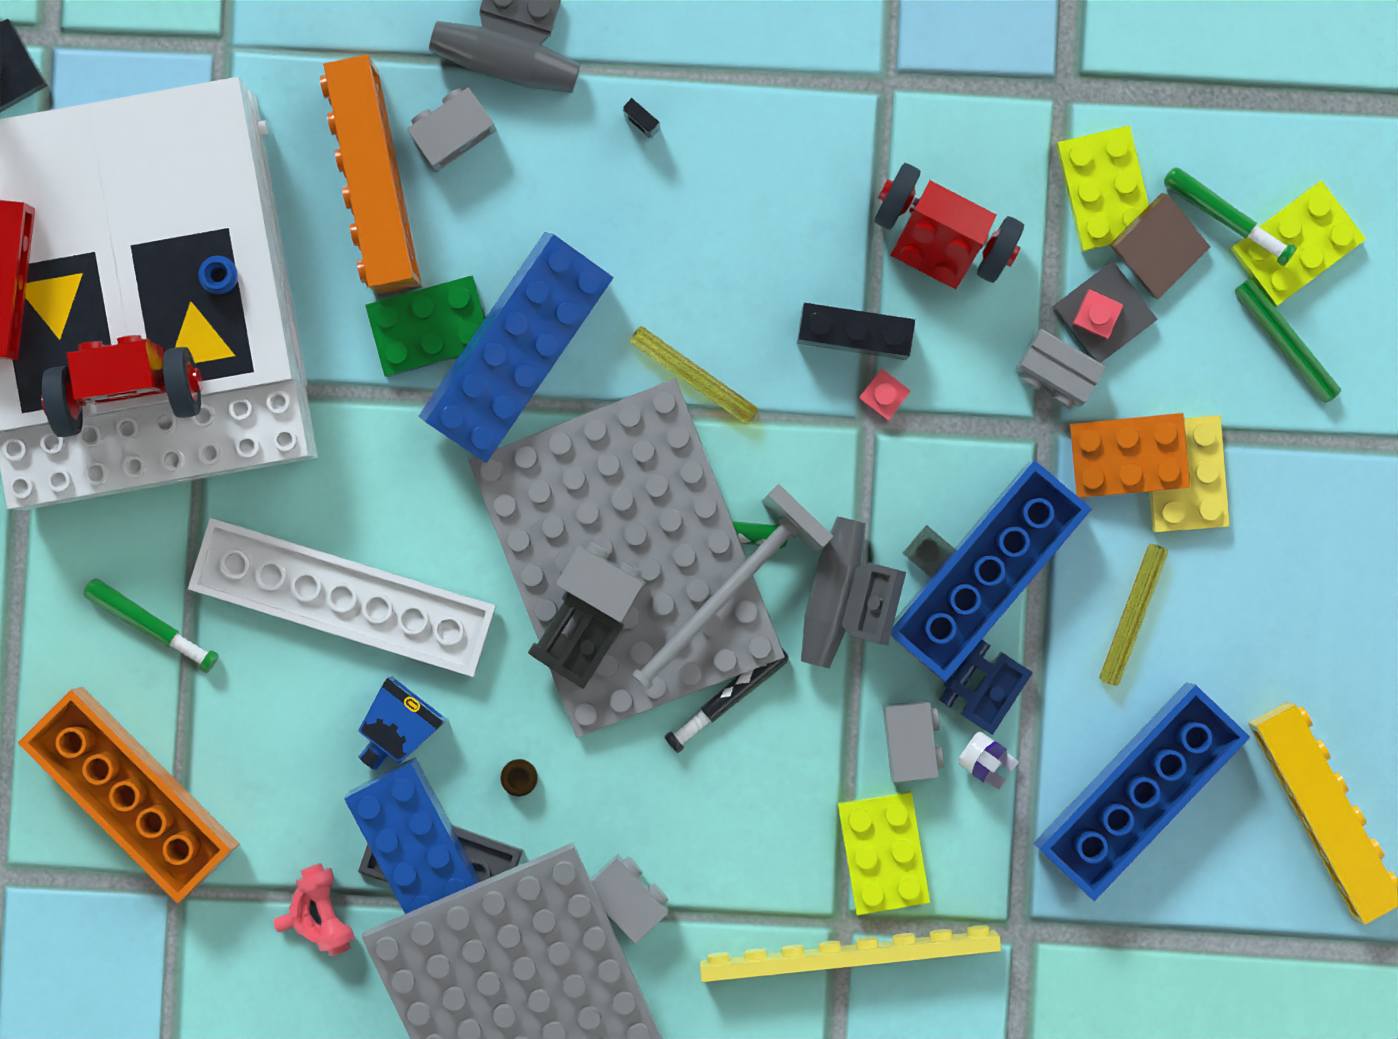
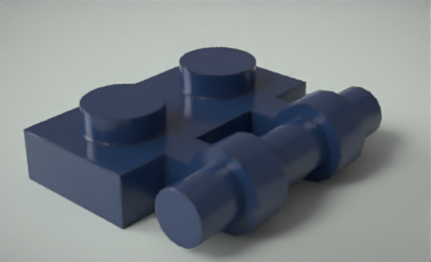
[938,640,1033,735]

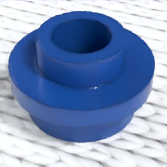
[198,256,238,295]

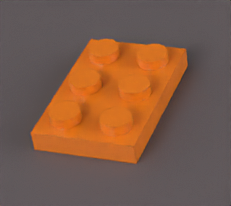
[1070,413,1191,498]

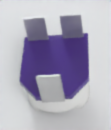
[958,732,1019,790]

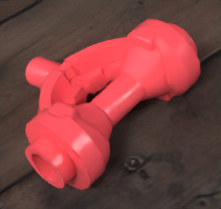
[274,863,355,956]

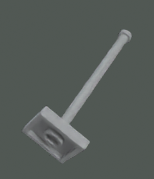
[632,484,834,690]

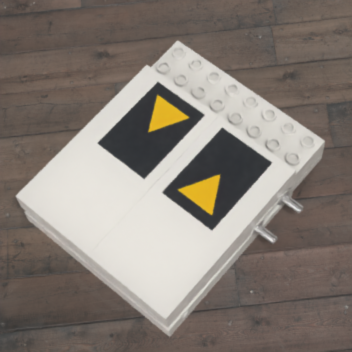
[0,77,318,510]

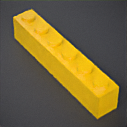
[1248,702,1398,925]

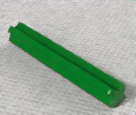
[1235,279,1341,403]

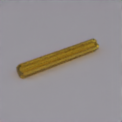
[630,326,758,424]
[1099,544,1168,686]

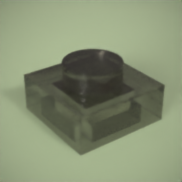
[902,525,955,577]

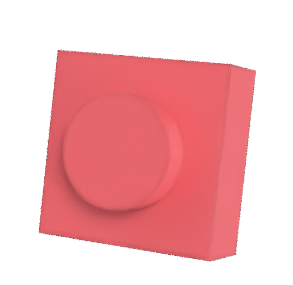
[1072,289,1124,340]
[858,368,911,421]

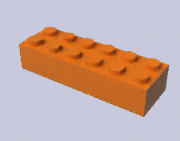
[320,54,422,295]
[18,687,240,904]

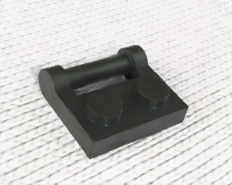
[528,591,624,689]

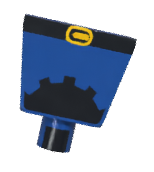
[358,676,447,770]

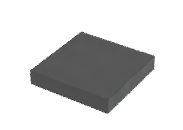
[1052,261,1158,363]

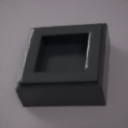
[623,97,660,138]

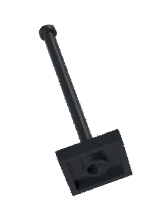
[0,19,48,113]

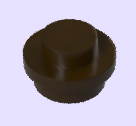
[500,759,538,797]

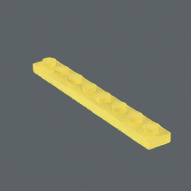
[700,925,1001,982]

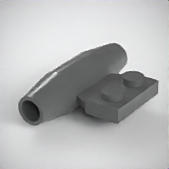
[429,0,581,93]
[801,516,906,668]

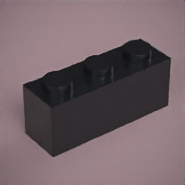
[796,302,916,360]

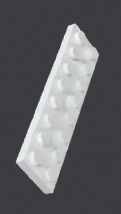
[188,518,496,677]

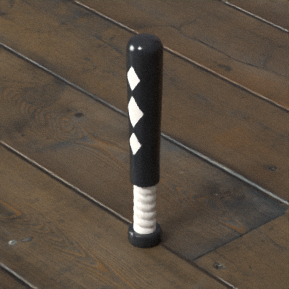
[664,648,789,753]

